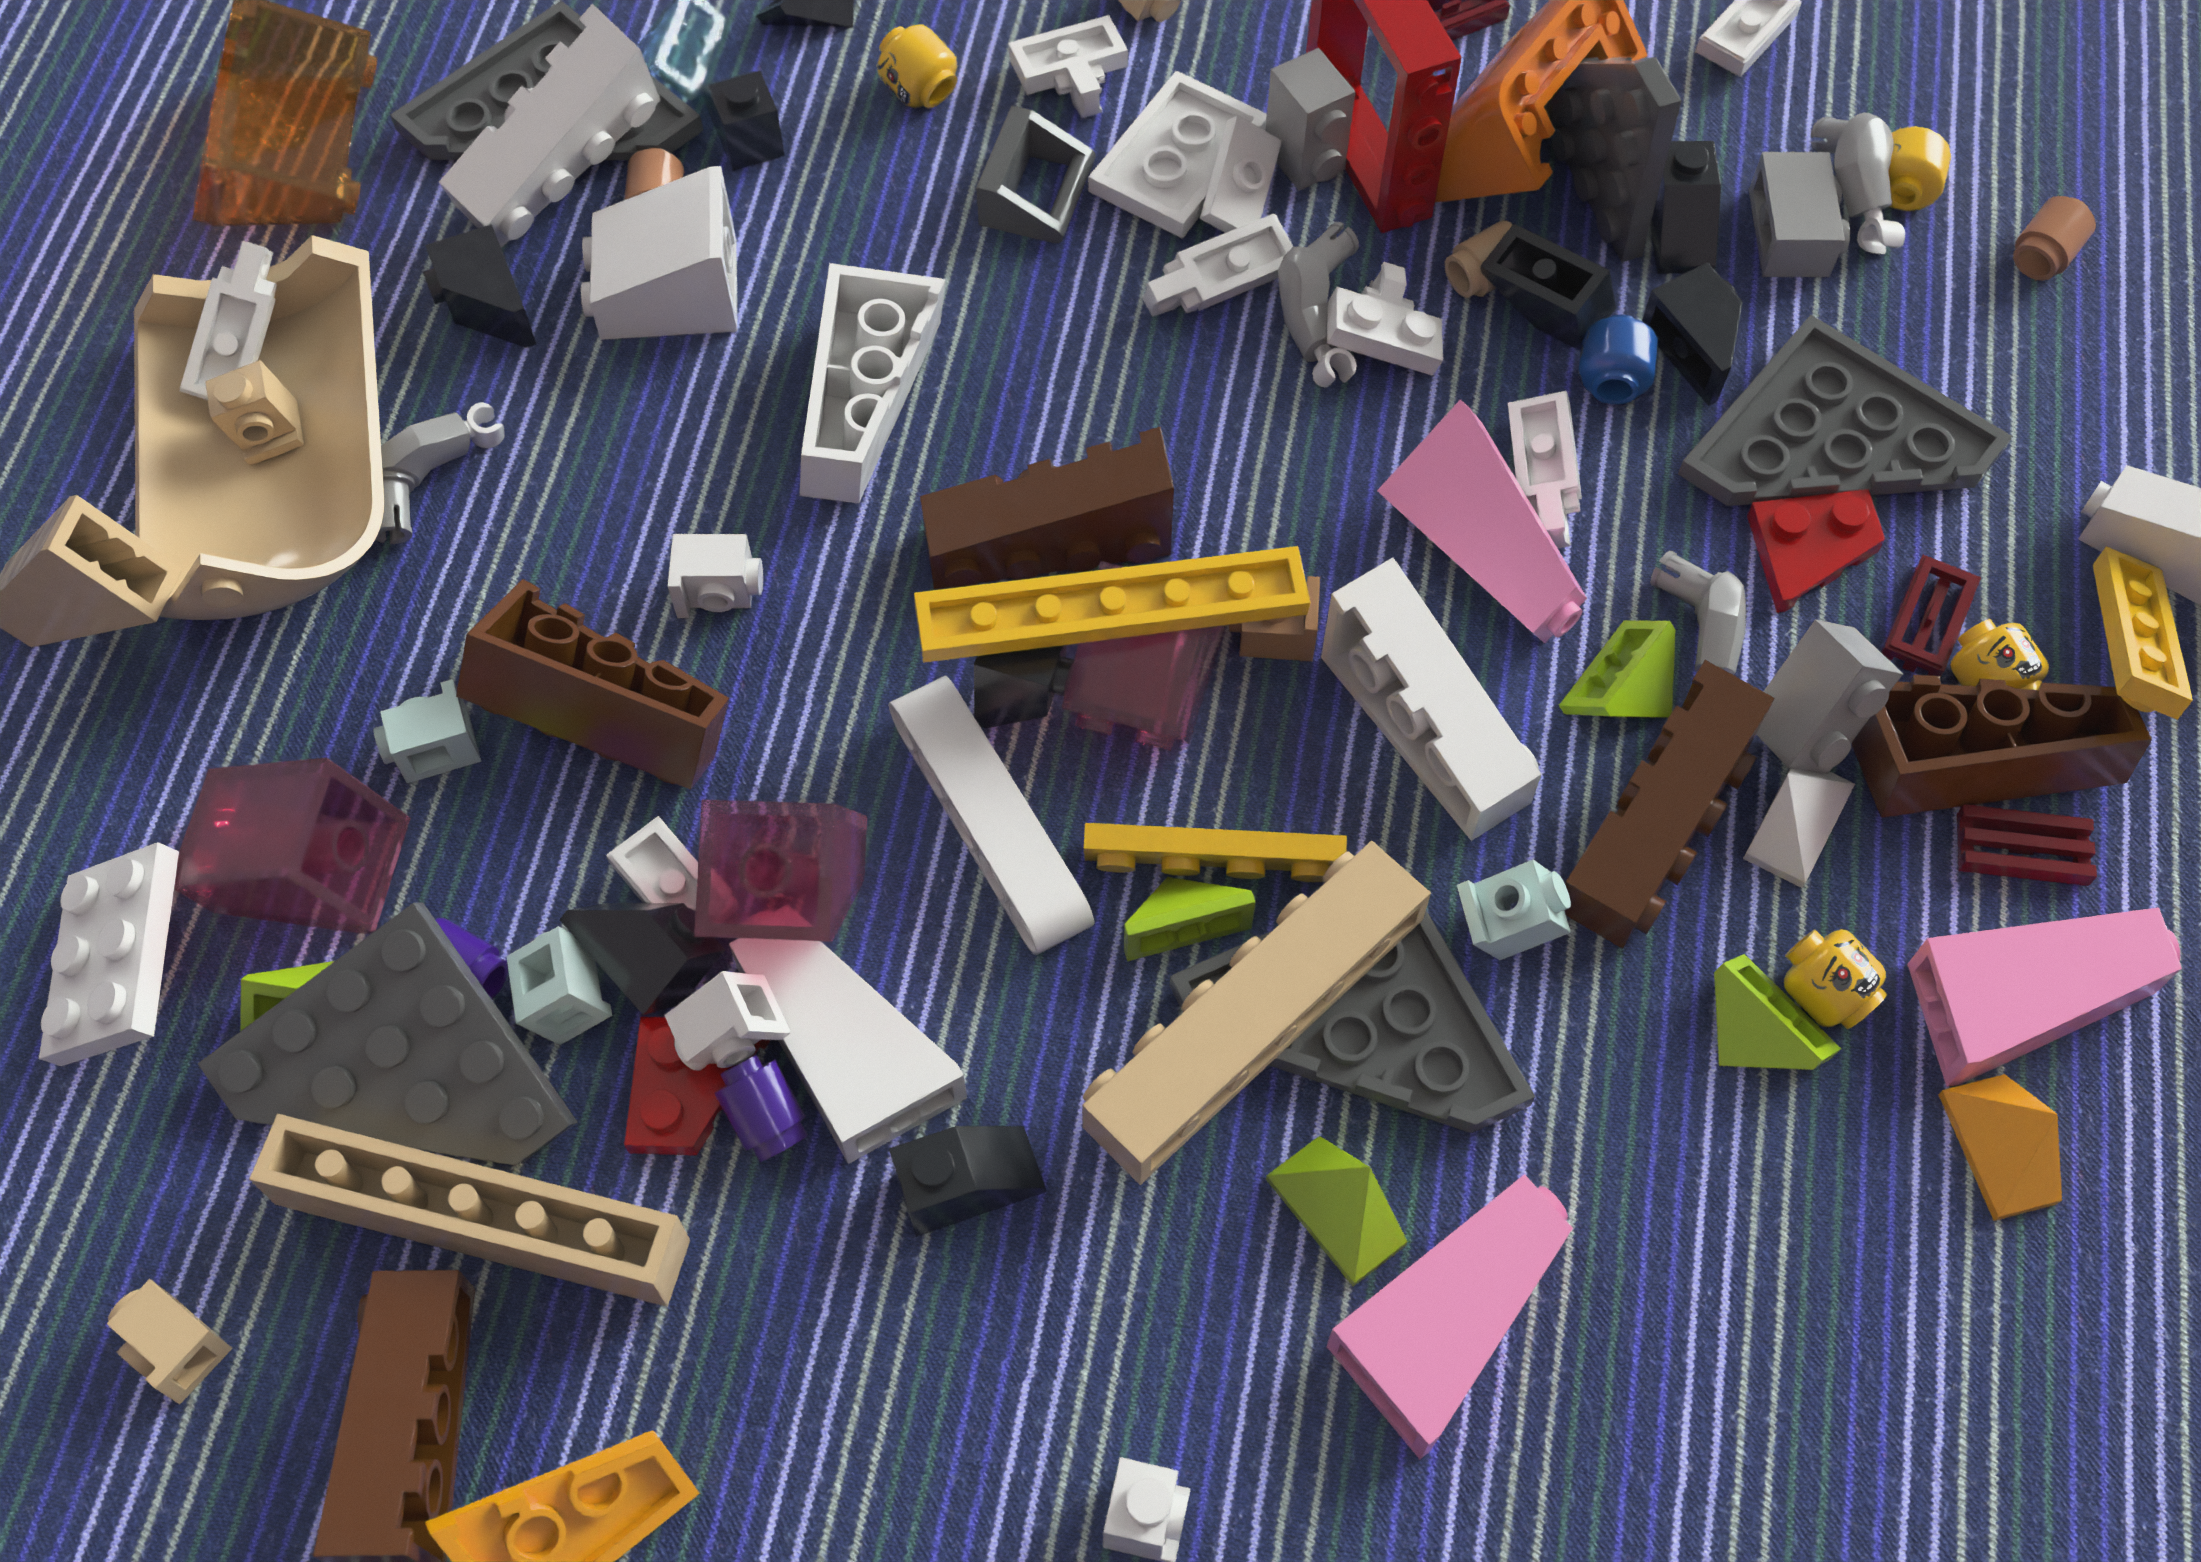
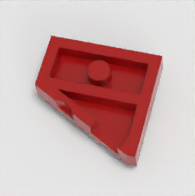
[1747,489,1885,613]

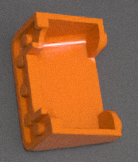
[1435,0,1648,203]

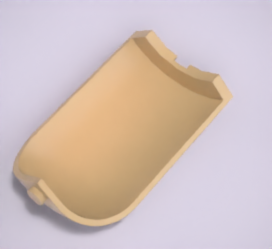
[134,235,384,620]

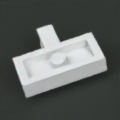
[1008,15,1128,118]
[1327,262,1443,375]

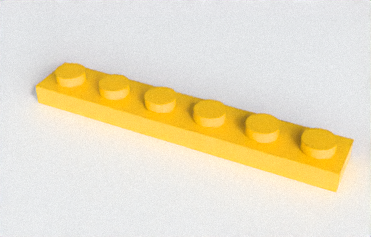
[914,546,1311,663]

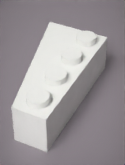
[439,4,661,247]
[800,263,946,503]
[1321,558,1542,841]

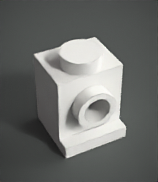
[668,534,763,618]
[664,971,791,1070]
[1103,1457,1190,1562]

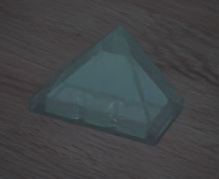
[637,0,727,101]

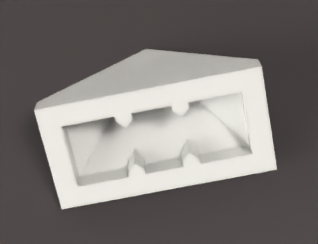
[1743,768,1855,888]

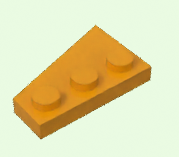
[425,1430,700,1562]

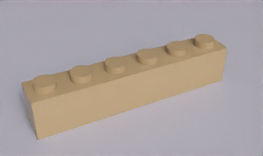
[1082,840,1431,1185]
[249,1114,690,1307]

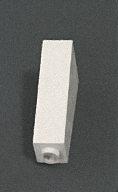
[2079,465,2201,605]
[729,912,967,1164]

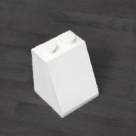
[581,166,737,340]

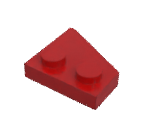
[624,1017,770,1155]

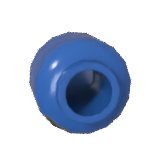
[1579,314,1658,405]

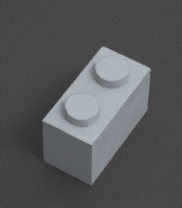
[1265,48,1355,191]
[1749,152,1850,277]
[1756,619,1903,774]

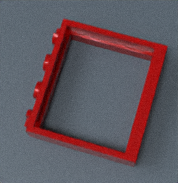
[1306,0,1462,233]

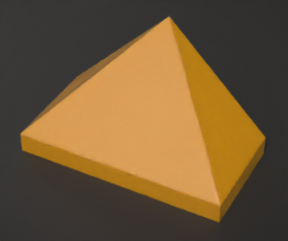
[1938,1074,2062,1221]

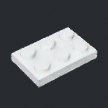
[1088,71,1267,238]
[39,842,179,1066]

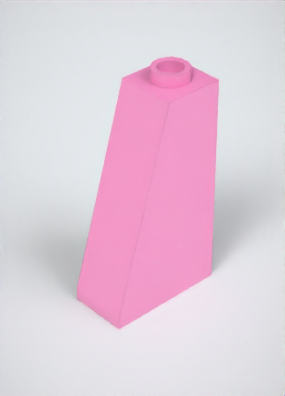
[1377,400,1587,643]
[1907,907,2182,1087]
[1326,1174,1573,1459]

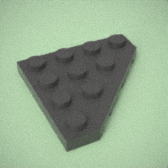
[390,0,703,160]
[1544,57,1682,263]
[1678,315,2013,506]
[198,902,578,1165]
[1169,910,1535,1133]

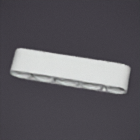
[888,676,1094,955]

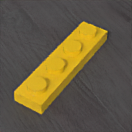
[2093,546,2193,720]
[1084,823,1347,882]

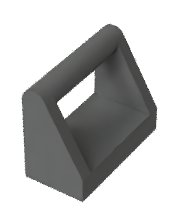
[976,105,1096,243]

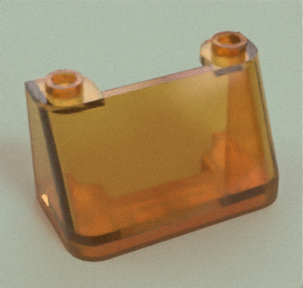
[191,0,377,227]

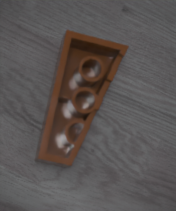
[920,427,1174,589]
[456,579,729,789]
[1564,660,1775,949]
[1851,675,2152,818]
[313,1270,475,1562]

